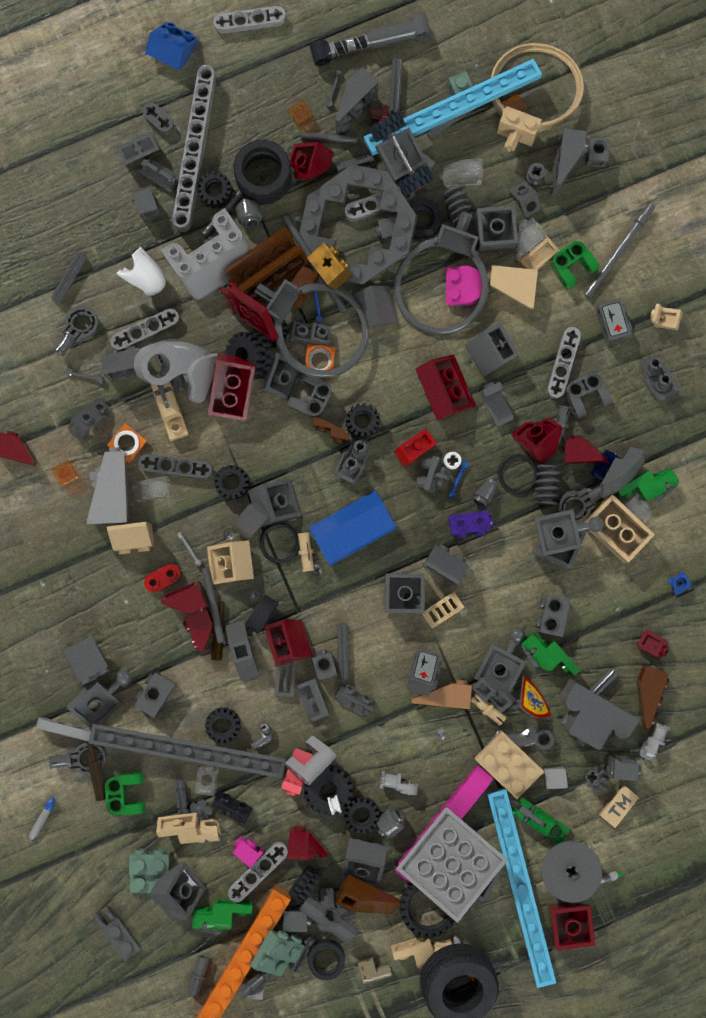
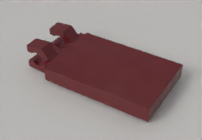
[220,281,279,341]

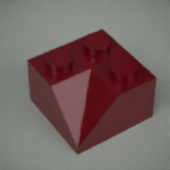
[548,902,596,950]

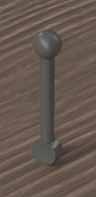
[326,70,342,108]
[66,369,104,384]

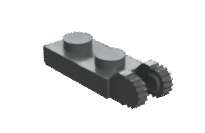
[94,905,142,961]

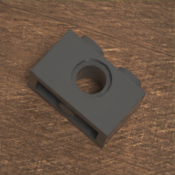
[134,671,177,718]

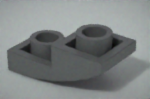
[289,321,332,345]

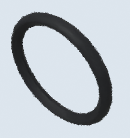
[498,454,538,494]
[260,523,300,563]

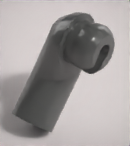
[251,723,273,751]

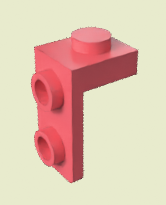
[281,748,313,796]

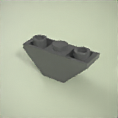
[226,620,260,681]

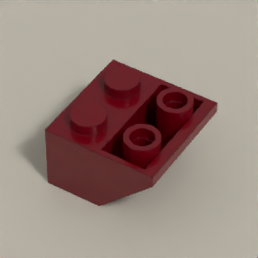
[264,619,313,667]

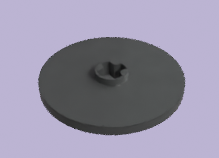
[542,841,602,903]

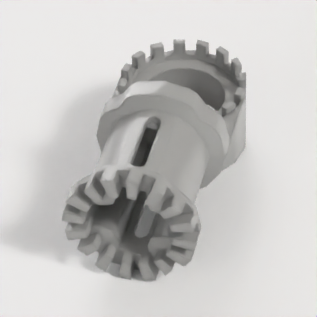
[640,722,670,761]
[380,771,418,795]

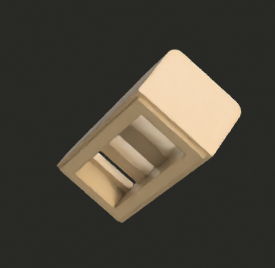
[422,592,465,628]

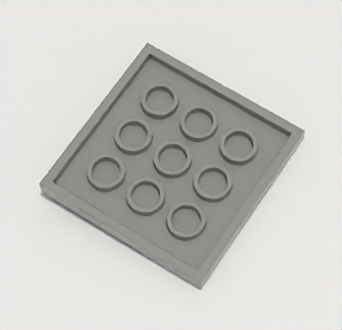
[396,806,508,923]

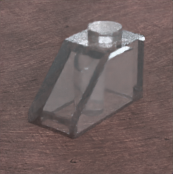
[443,159,483,186]
[514,218,548,263]
[132,476,173,503]

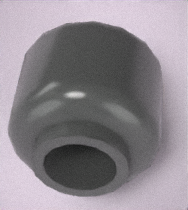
[236,199,262,228]
[377,808,406,838]

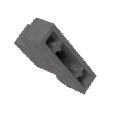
[560,678,640,750]

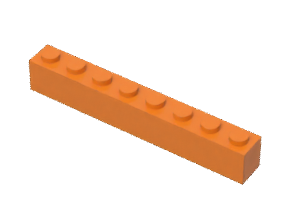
[196,885,291,1018]

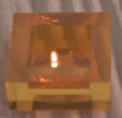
[502,93,528,112]
[287,99,314,127]
[51,460,78,486]

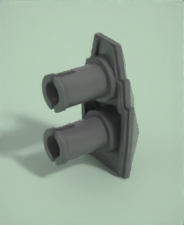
[641,355,679,402]
[334,438,370,485]

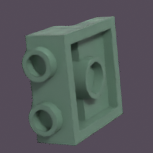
[129,848,171,893]
[250,930,305,977]

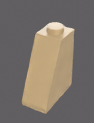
[487,266,538,310]

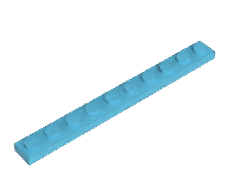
[364,59,542,156]
[487,789,556,988]

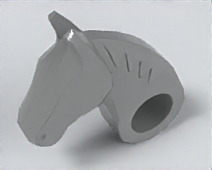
[134,341,221,404]

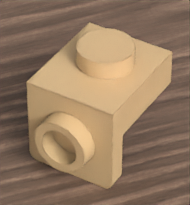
[651,304,683,330]

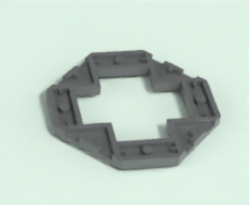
[300,165,417,285]

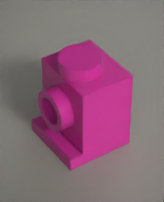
[232,836,264,868]

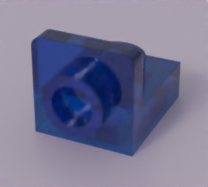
[590,450,621,481]

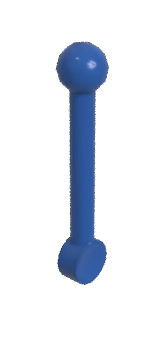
[314,291,323,323]
[448,461,468,498]

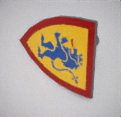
[511,676,551,719]

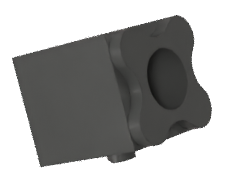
[63,636,110,687]

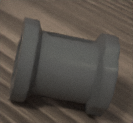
[526,163,545,185]

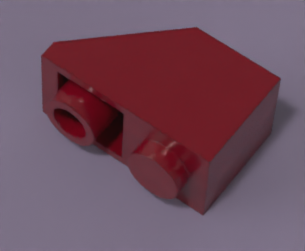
[183,607,214,652]

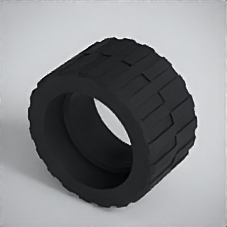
[233,139,292,205]

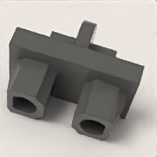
[416,456,450,494]

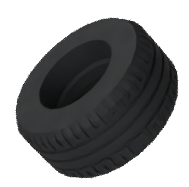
[420,943,499,1018]

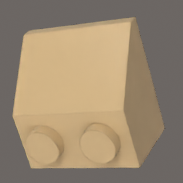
[107,522,155,555]
[207,540,254,585]

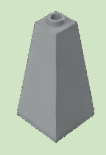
[87,447,129,524]

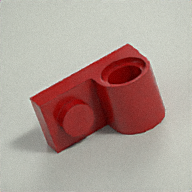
[393,429,437,468]

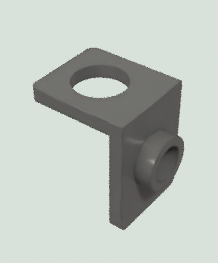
[509,181,541,218]

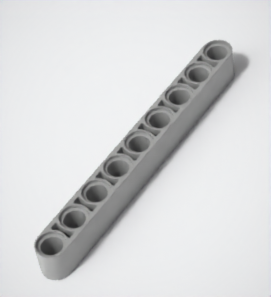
[172,65,216,232]

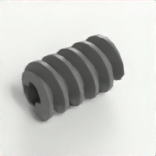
[443,184,476,228]
[534,465,561,505]

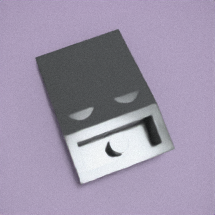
[335,67,378,135]

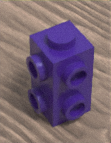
[448,511,493,539]

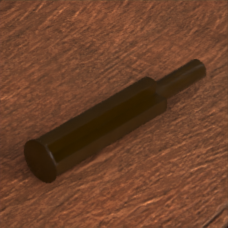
[211,602,226,661]
[87,742,106,801]

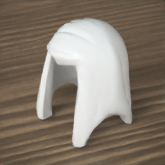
[116,247,166,296]

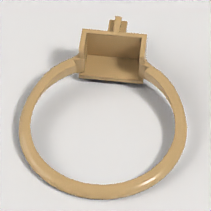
[491,43,584,152]

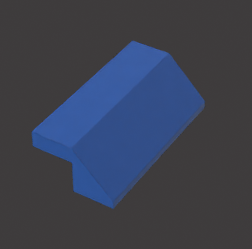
[308,491,397,566]

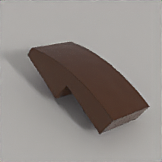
[292,266,319,309]
[312,417,349,444]

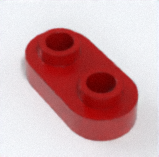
[144,564,181,592]

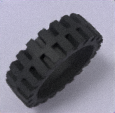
[400,882,455,938]

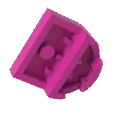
[446,266,482,306]

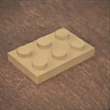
[475,730,544,799]

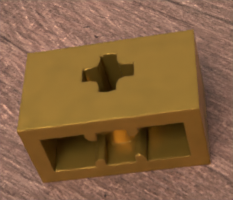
[307,243,352,290]

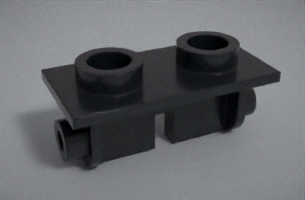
[211,791,253,824]

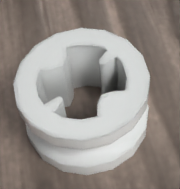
[443,452,461,470]
[327,795,342,815]

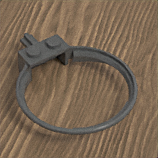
[394,212,489,335]
[254,279,369,378]

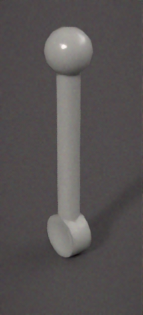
[177,532,202,567]

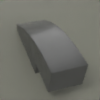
[601,446,645,498]

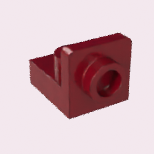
[636,629,670,660]

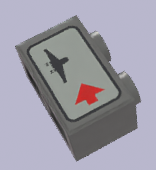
[595,298,632,344]
[406,648,442,696]

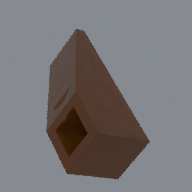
[636,665,670,729]
[336,874,401,914]

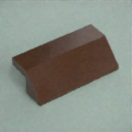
[224,227,310,301]

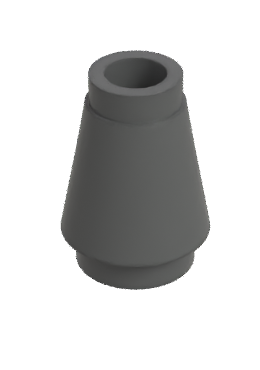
[473,478,498,508]

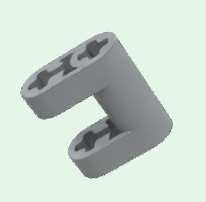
[285,736,337,785]

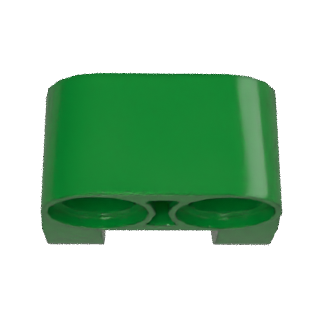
[551,241,600,290]
[105,772,146,815]

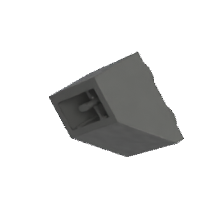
[465,322,519,377]

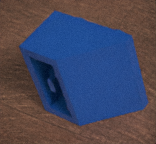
[145,22,199,70]

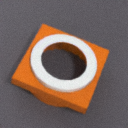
[305,344,336,370]
[107,423,147,463]

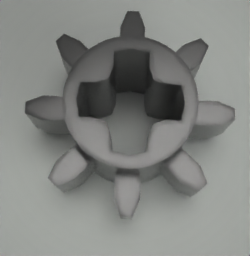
[585,766,611,792]

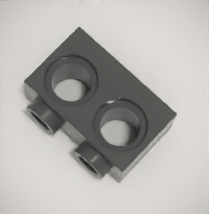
[536,594,571,637]

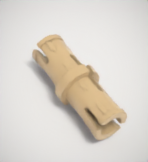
[298,532,315,572]
[471,693,507,726]

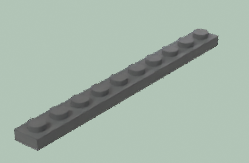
[89,723,286,778]

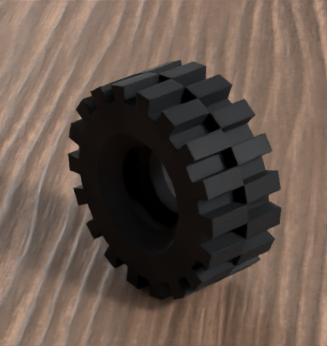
[225,331,273,380]
[304,764,353,816]

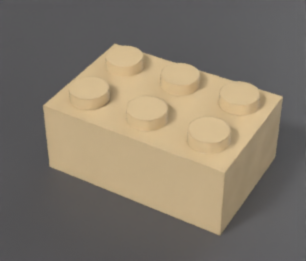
[583,495,655,563]

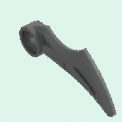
[489,726,554,749]

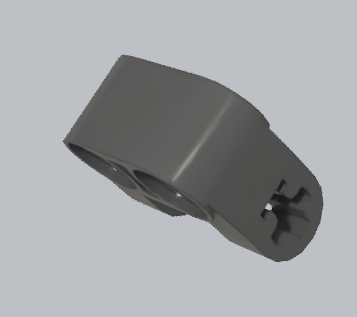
[286,373,332,418]
[565,373,612,419]

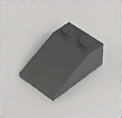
[551,128,589,196]

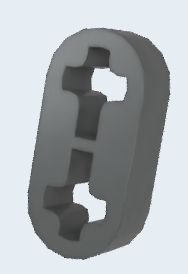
[142,103,174,135]

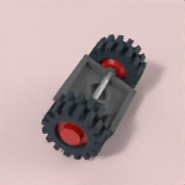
[369,111,435,197]

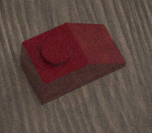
[0,431,37,466]
[565,435,608,464]

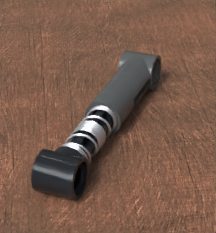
[309,14,431,66]

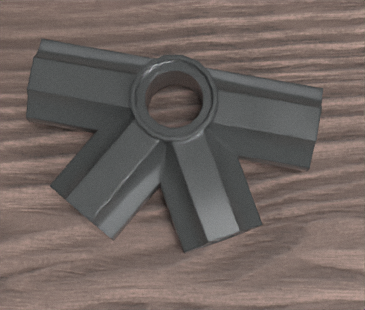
[299,887,358,944]

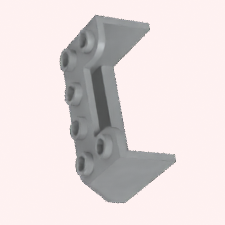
[161,208,251,301]

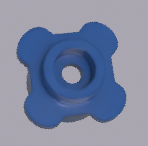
[668,572,691,595]

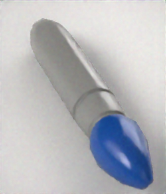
[29,797,55,840]

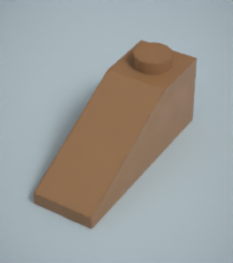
[411,680,472,709]

